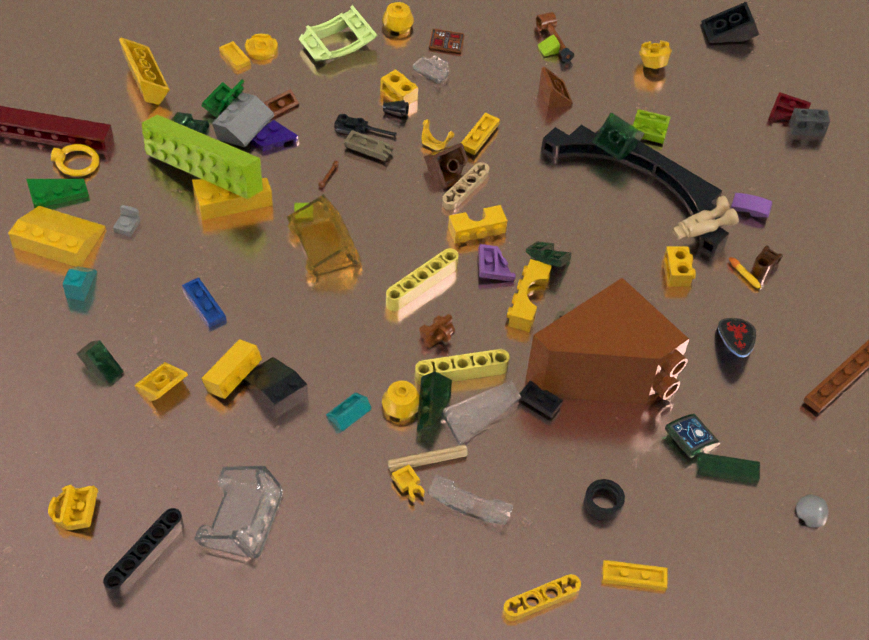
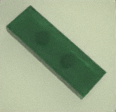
[697,452,760,483]

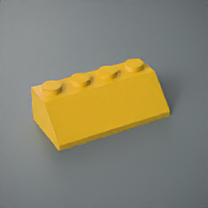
[119,37,170,105]

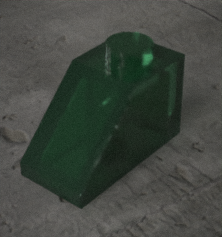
[76,340,124,384]

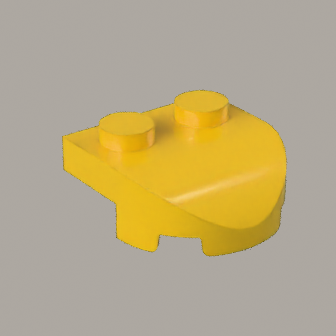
[48,485,98,530]

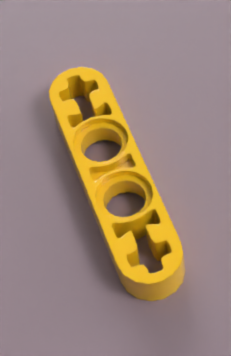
[503,574,581,621]

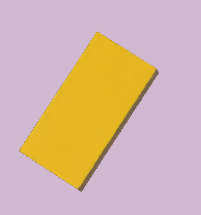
[219,41,251,71]

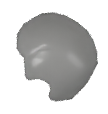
[796,494,829,527]

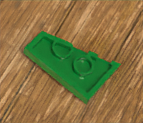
[26,179,89,208]

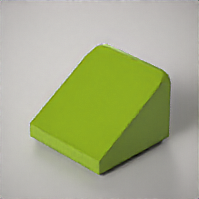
[538,35,560,57]

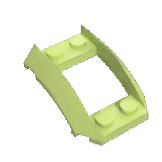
[299,5,378,62]

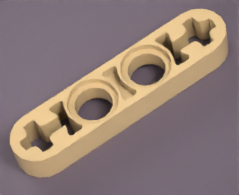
[442,162,490,210]

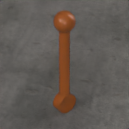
[318,160,339,188]

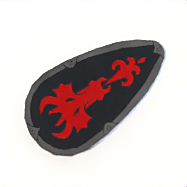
[718,318,756,358]

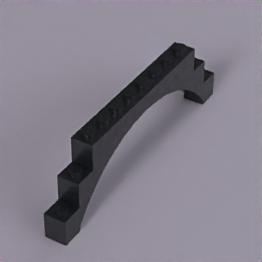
[541,122,729,257]

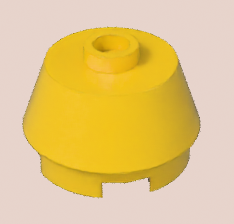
[382,2,414,34]
[639,40,672,69]
[382,381,422,421]

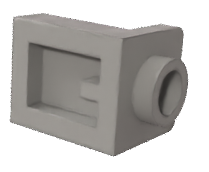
[113,205,140,237]

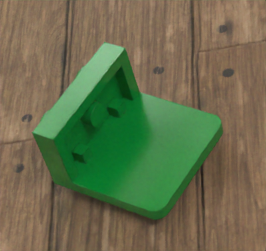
[201,79,245,118]

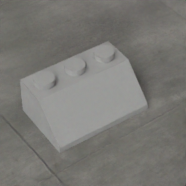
[212,92,274,147]

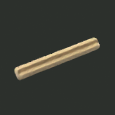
[388,444,468,472]

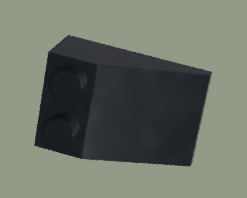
[701,2,759,43]
[242,357,308,418]

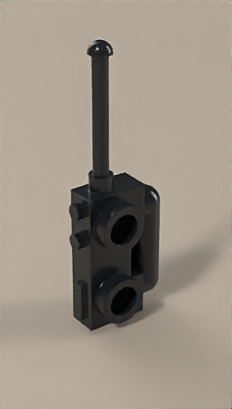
[334,114,397,137]

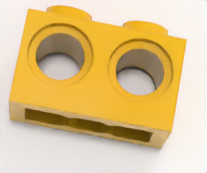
[380,69,418,104]
[664,246,696,287]

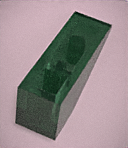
[417,371,452,432]

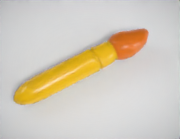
[729,257,761,289]

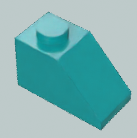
[62,266,97,301]

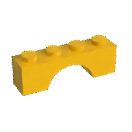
[506,259,552,332]

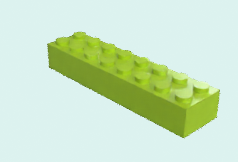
[142,115,263,199]

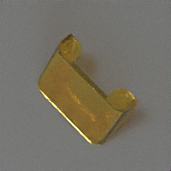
[287,194,362,276]

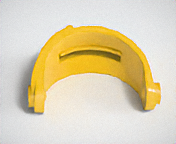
[422,119,454,151]

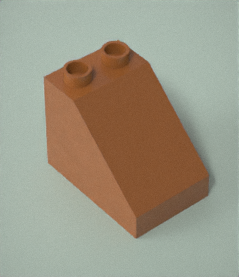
[525,278,689,404]

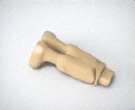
[672,195,739,240]

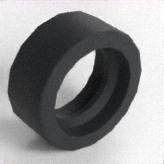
[584,479,625,521]

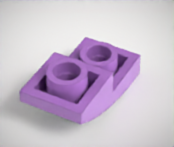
[731,193,773,218]

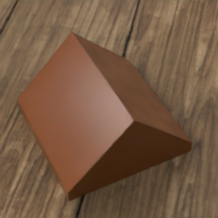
[539,67,573,109]

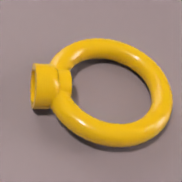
[51,144,99,177]

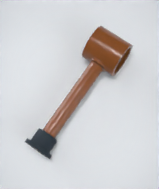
[536,12,574,62]

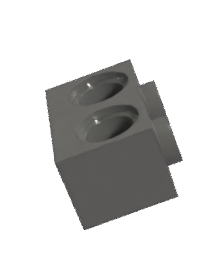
[789,108,830,136]

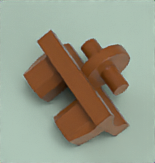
[419,314,455,348]

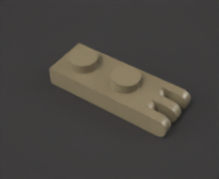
[344,130,394,161]

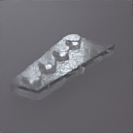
[441,380,521,445]

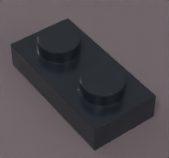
[519,380,563,418]

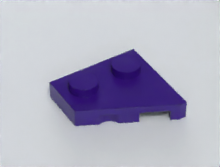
[250,120,298,151]

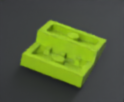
[630,109,671,144]

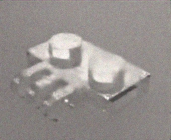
[413,55,449,84]

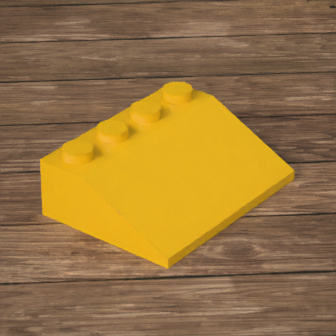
[8,206,106,267]

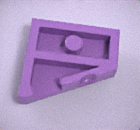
[478,244,516,282]

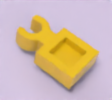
[391,464,425,502]

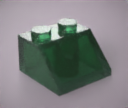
[592,113,645,161]

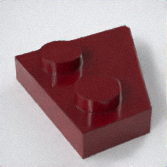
[768,92,811,121]

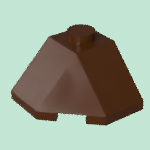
[424,143,468,189]

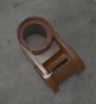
[751,245,783,279]

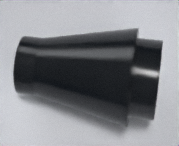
[383,100,409,117]

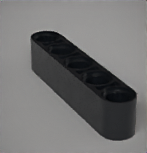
[103,508,184,599]

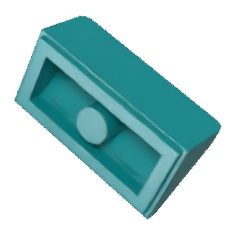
[326,392,371,431]

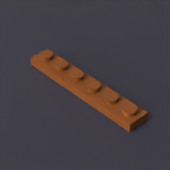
[803,340,869,413]

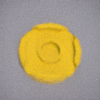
[245,33,278,60]

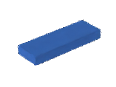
[182,277,226,328]

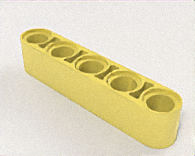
[386,248,459,311]
[415,349,510,386]

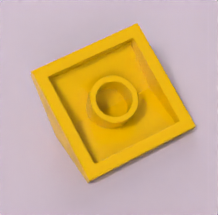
[134,362,188,401]

